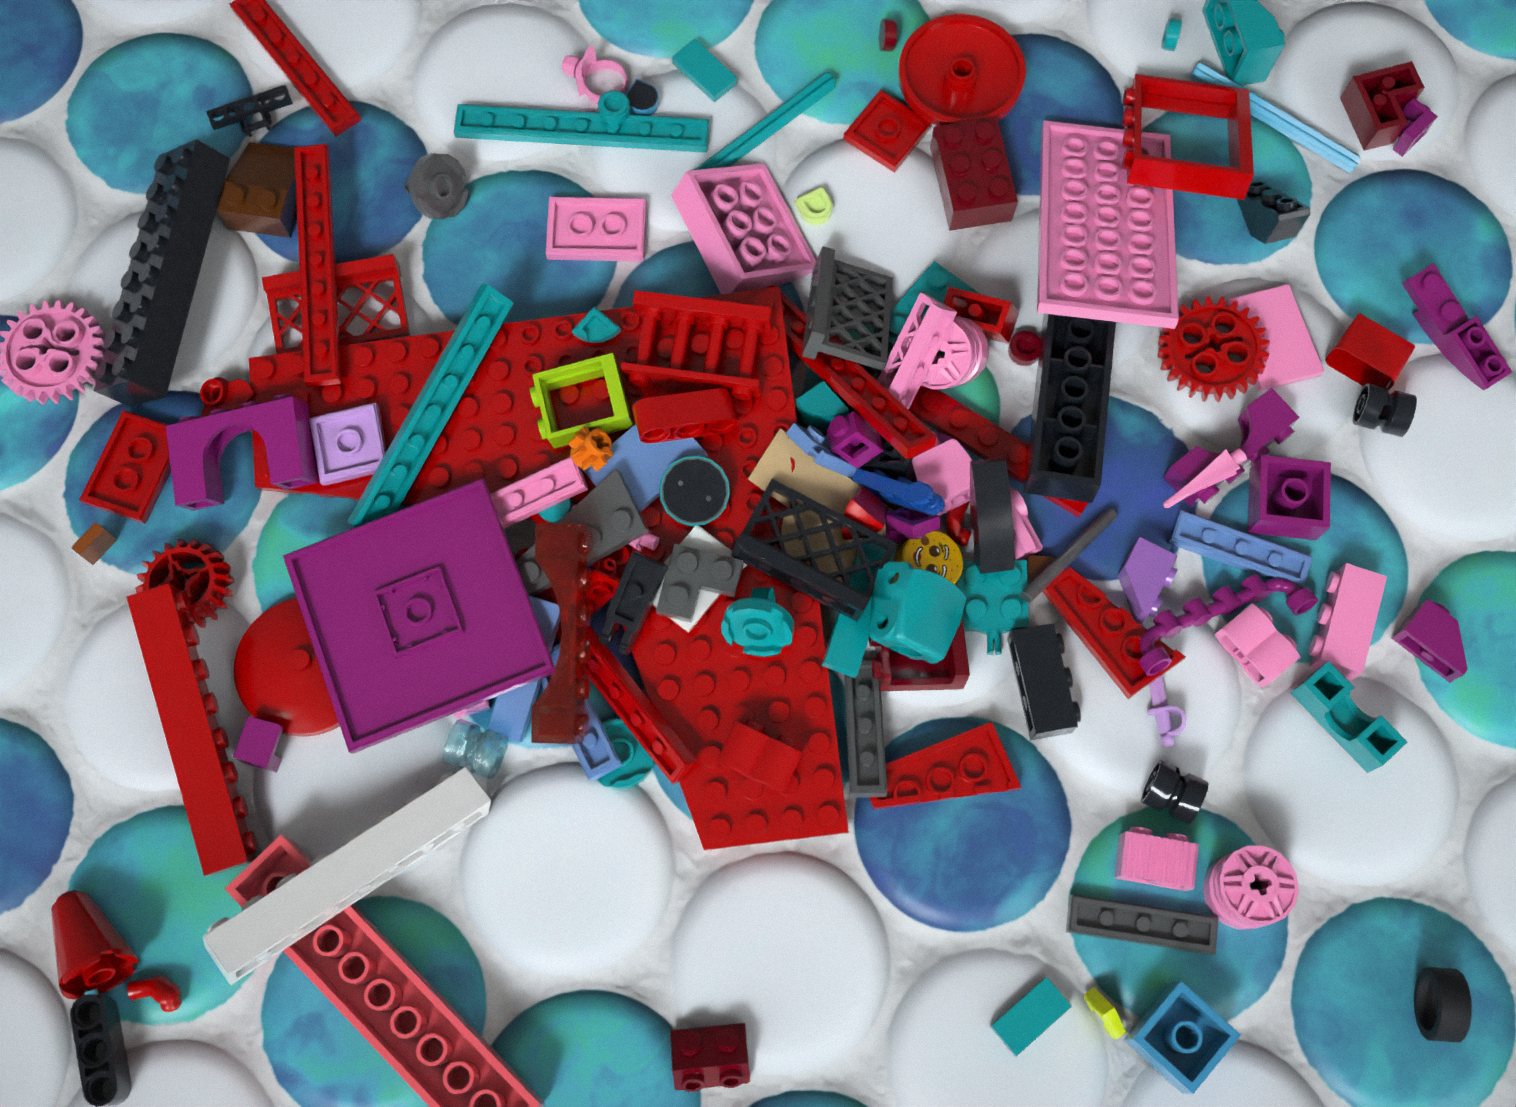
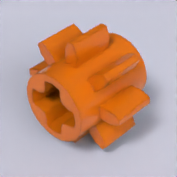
[568,426,614,472]

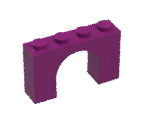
[166,394,319,511]

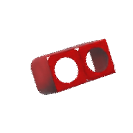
[1325,313,1415,391]

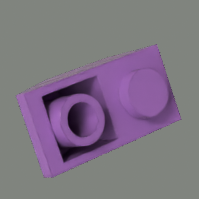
[1118,537,1178,623]

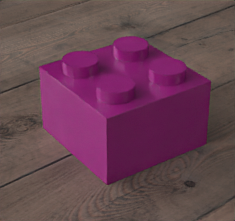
[1248,455,1331,541]

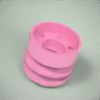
[905,316,989,389]
[1203,845,1299,930]

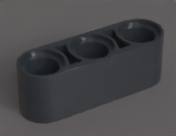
[70,994,131,1107]

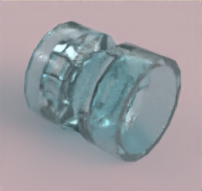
[442,718,508,780]

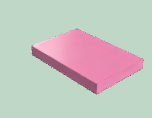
[546,197,646,261]
[1225,284,1324,392]

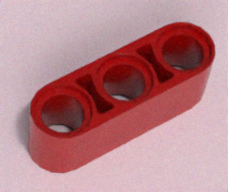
[632,388,738,444]

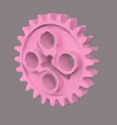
[0,300,106,405]

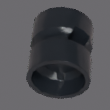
[1353,383,1417,437]
[1141,760,1209,825]

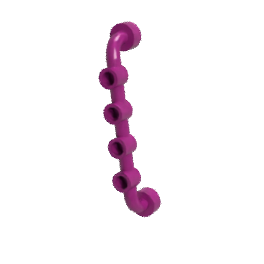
[1139,574,1318,676]

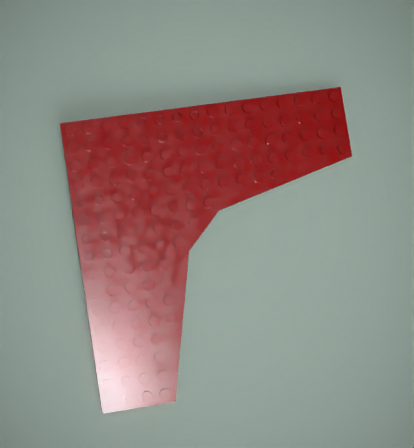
[249,287,849,851]

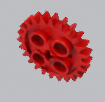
[1157,296,1270,402]

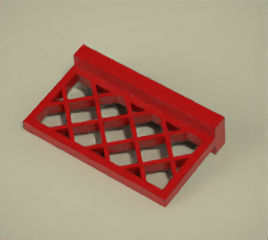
[262,254,410,354]

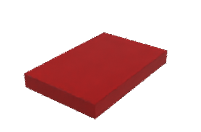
[79,410,171,524]

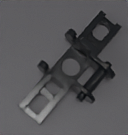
[206,84,293,137]

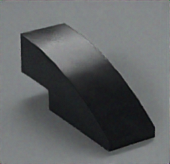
[970,457,1015,574]

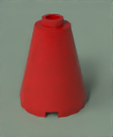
[51,890,138,1000]

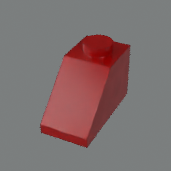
[943,287,1019,344]

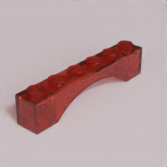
[531,523,592,744]

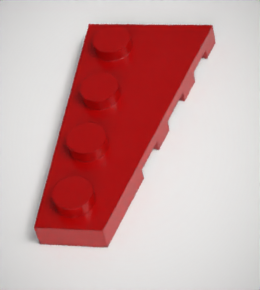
[1042,567,1186,700]

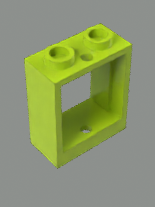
[530,353,634,449]

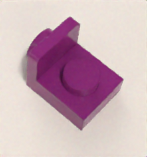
[1392,98,1438,157]
[885,507,940,545]

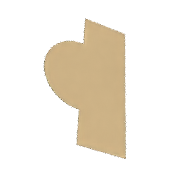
[748,428,903,583]

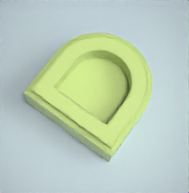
[794,186,832,225]

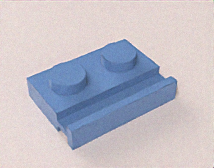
[786,423,860,479]

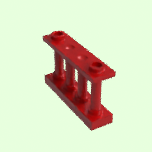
[620,290,773,400]

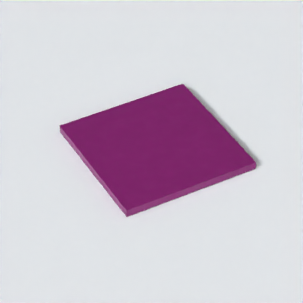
[283,478,557,754]

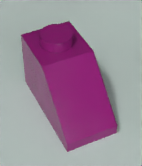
[1391,599,1468,683]

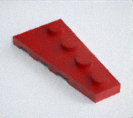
[868,721,1022,810]

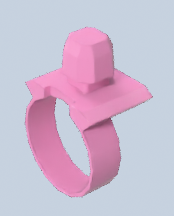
[561,45,628,104]

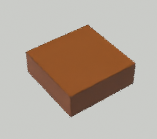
[72,522,117,565]

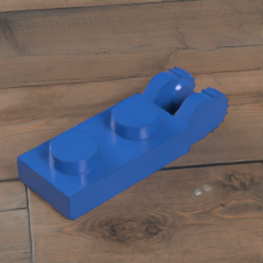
[852,468,945,516]

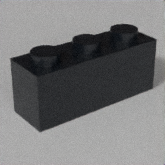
[1007,623,1081,741]

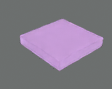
[309,403,387,486]

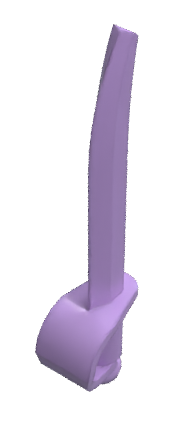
[1134,619,1186,747]

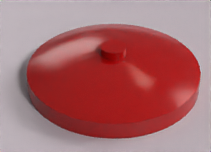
[898,14,1026,126]
[234,598,340,737]

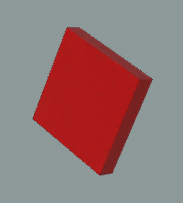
[843,90,932,173]

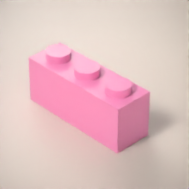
[1308,563,1387,681]

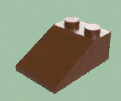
[216,142,297,238]

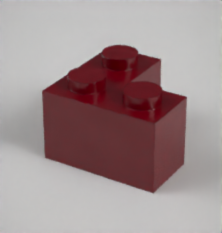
[1340,61,1425,151]

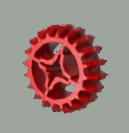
[135,538,235,628]

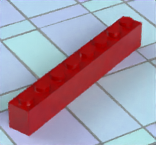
[126,583,259,876]

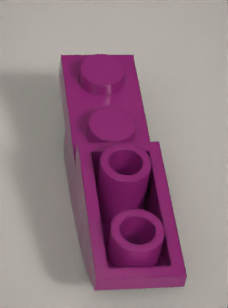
[1402,263,1512,390]

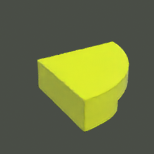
[1083,987,1126,1040]

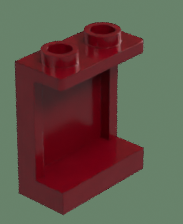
[869,618,970,692]

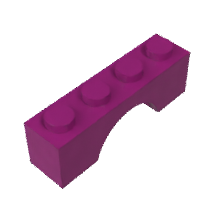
[1163,388,1300,507]

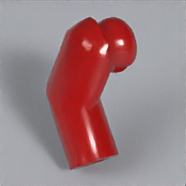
[946,501,972,547]
[127,975,182,1012]

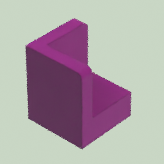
[233,716,283,773]

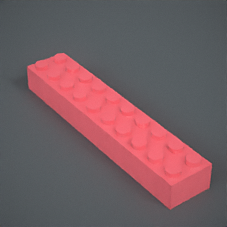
[225,834,546,1107]

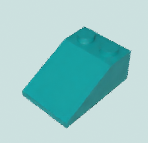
[1202,0,1285,86]

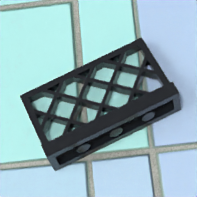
[731,479,898,622]

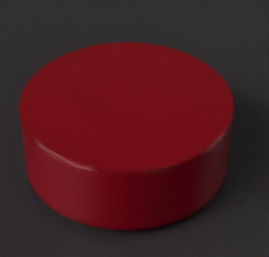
[879,19,897,52]
[1008,331,1041,366]

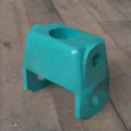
[869,562,967,664]

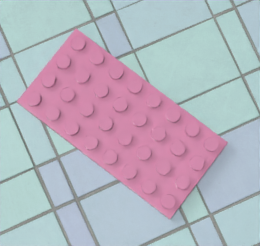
[1037,121,1179,329]

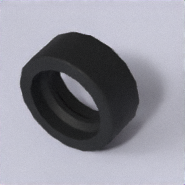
[1414,967,1472,1042]

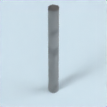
[1020,508,1118,603]

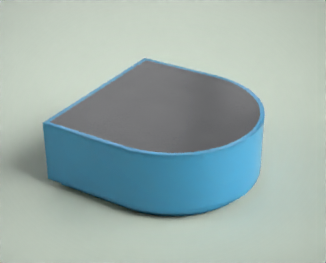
[626,78,659,116]

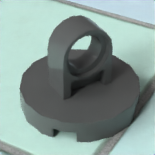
[404,153,468,219]

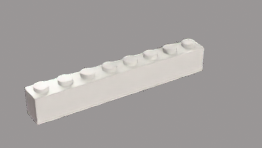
[203,767,491,985]

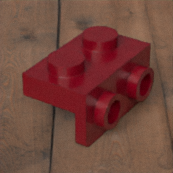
[670,1023,750,1092]

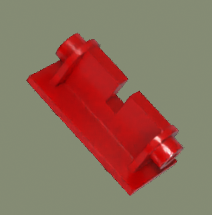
[567,558,621,617]

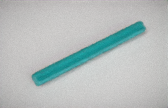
[694,72,836,170]

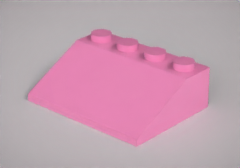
[671,163,816,294]

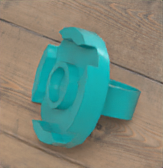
[721,587,794,657]

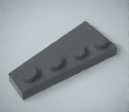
[516,469,650,596]

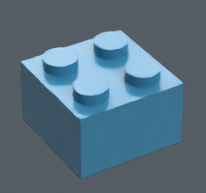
[1123,981,1241,1094]

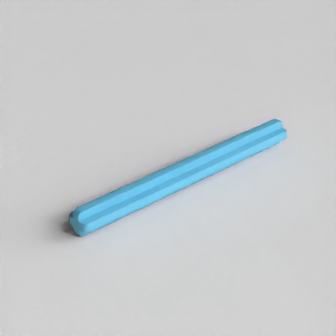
[1191,63,1361,173]

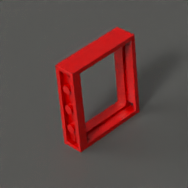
[1122,74,1254,200]

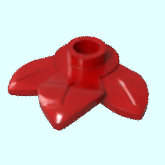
[200,377,255,418]

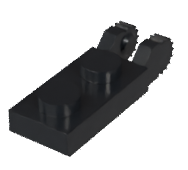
[599,551,668,656]

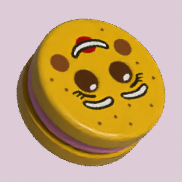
[894,530,963,585]

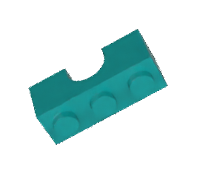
[1290,661,1408,773]

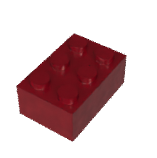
[930,117,1018,231]

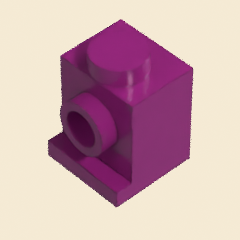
[827,411,884,469]

